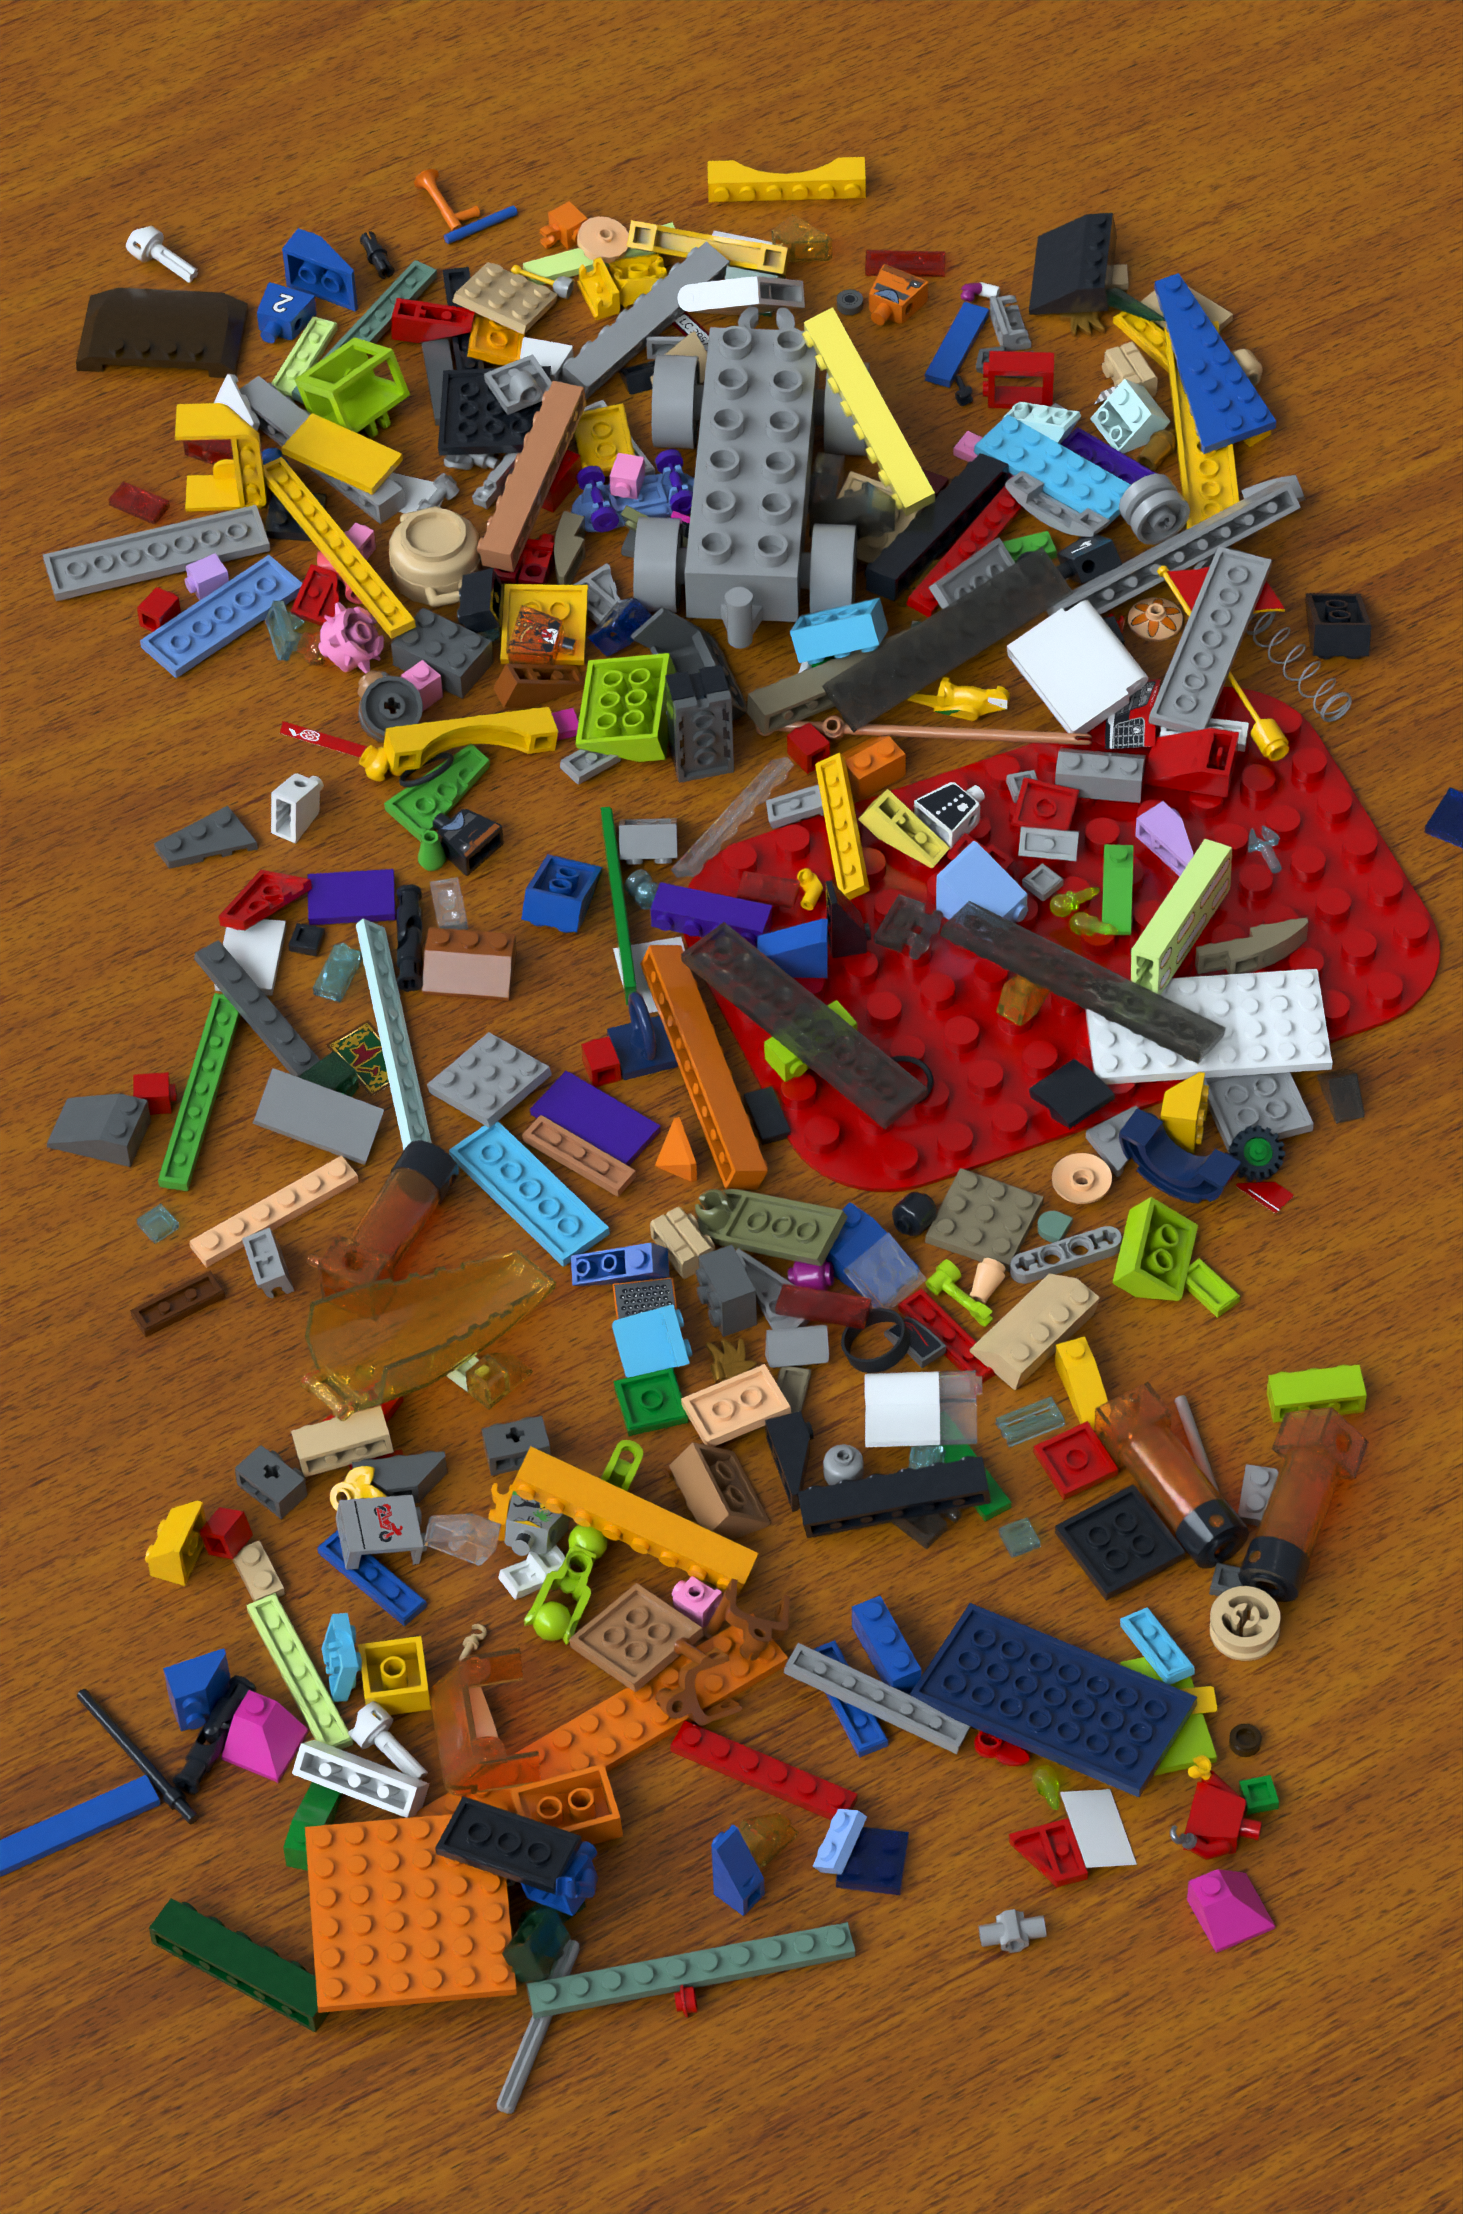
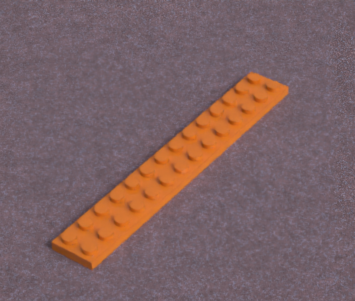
[410,1613,788,1818]

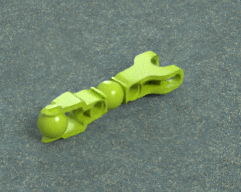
[524,1440,643,1645]

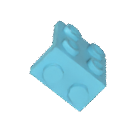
[612,1305,692,1378]

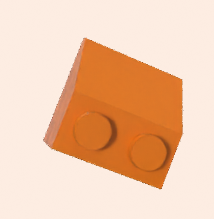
[842,736,906,801]

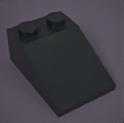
[1305,593,1371,659]

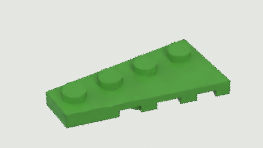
[384,744,490,842]

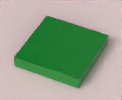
[613,1367,688,1436]

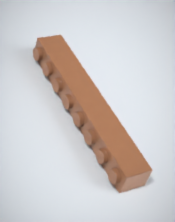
[477,381,586,572]

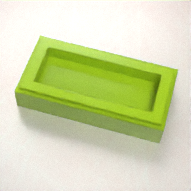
[1184,1258,1240,1318]

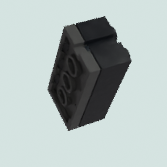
[665,665,734,783]

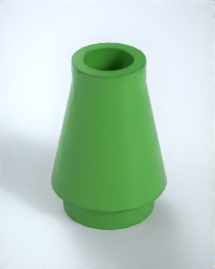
[418,830,446,871]

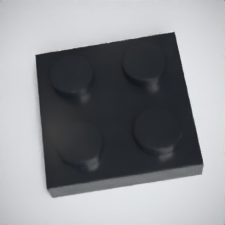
[264,492,327,541]

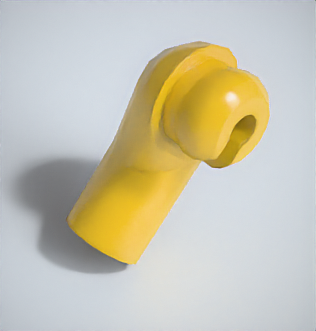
[797,868,823,910]

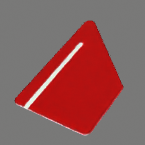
[1236,1182,1294,1213]

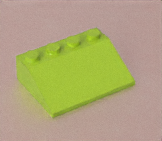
[575,653,676,762]

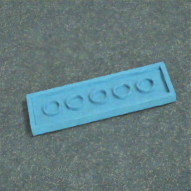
[974,415,1131,524]
[449,1121,610,1267]

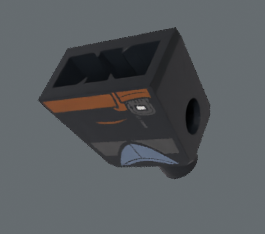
[433,809,504,876]

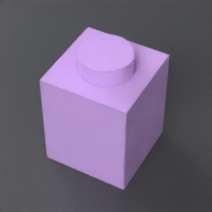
[184,553,229,601]

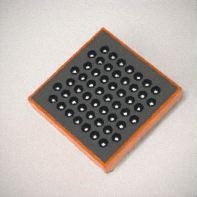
[613,1277,677,1320]

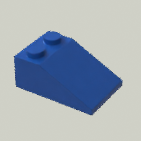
[282,228,358,312]
[521,854,602,933]
[826,1202,919,1308]

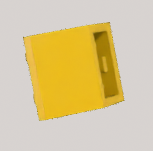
[1160,1072,1210,1155]

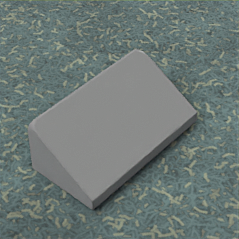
[765,1325,829,1368]

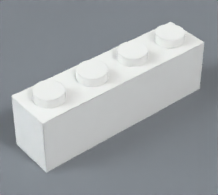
[292,1740,430,1818]

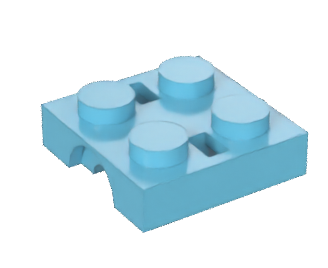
[321,1613,362,1702]

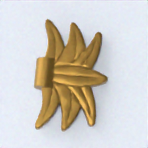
[1061,311,1105,337]
[706,1339,757,1384]

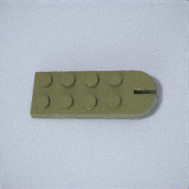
[695,1189,848,1266]

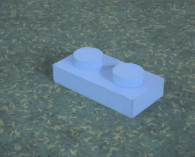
[813,1809,867,1875]

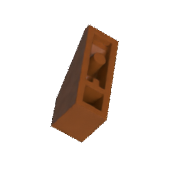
[493,664,585,708]

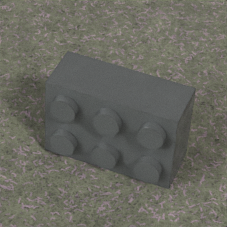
[391,608,494,699]

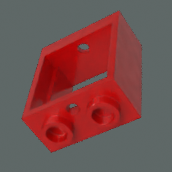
[983,351,1054,409]

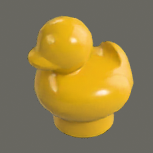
[359,745,404,782]

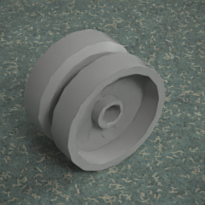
[1118,474,1190,545]

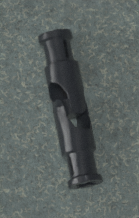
[397,884,423,992]
[173,1675,256,1795]

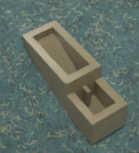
[554,511,586,585]

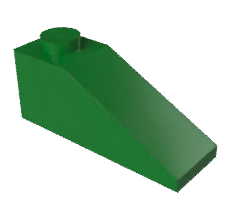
[283,1782,343,1871]

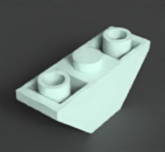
[1003,402,1081,444]

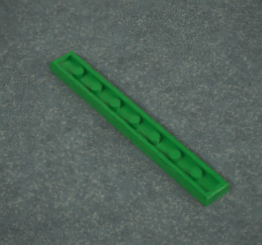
[600,807,637,1005]

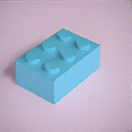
[790,598,888,665]

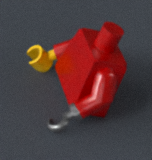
[1170,1755,1262,1860]

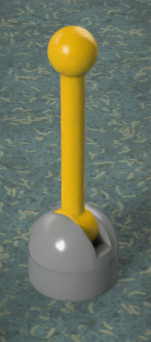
[511,265,574,299]

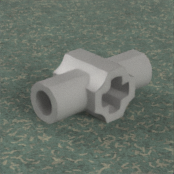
[978,1909,1047,1953]

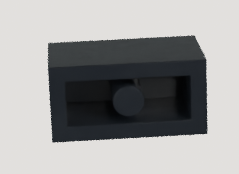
[457,568,504,633]

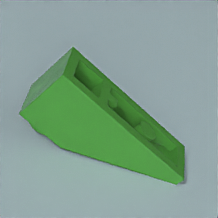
[1102,844,1133,935]

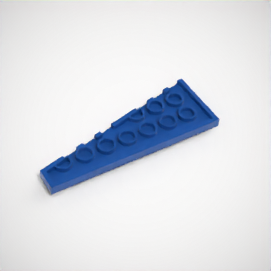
[1154,273,1276,454]

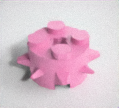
[318,602,384,674]

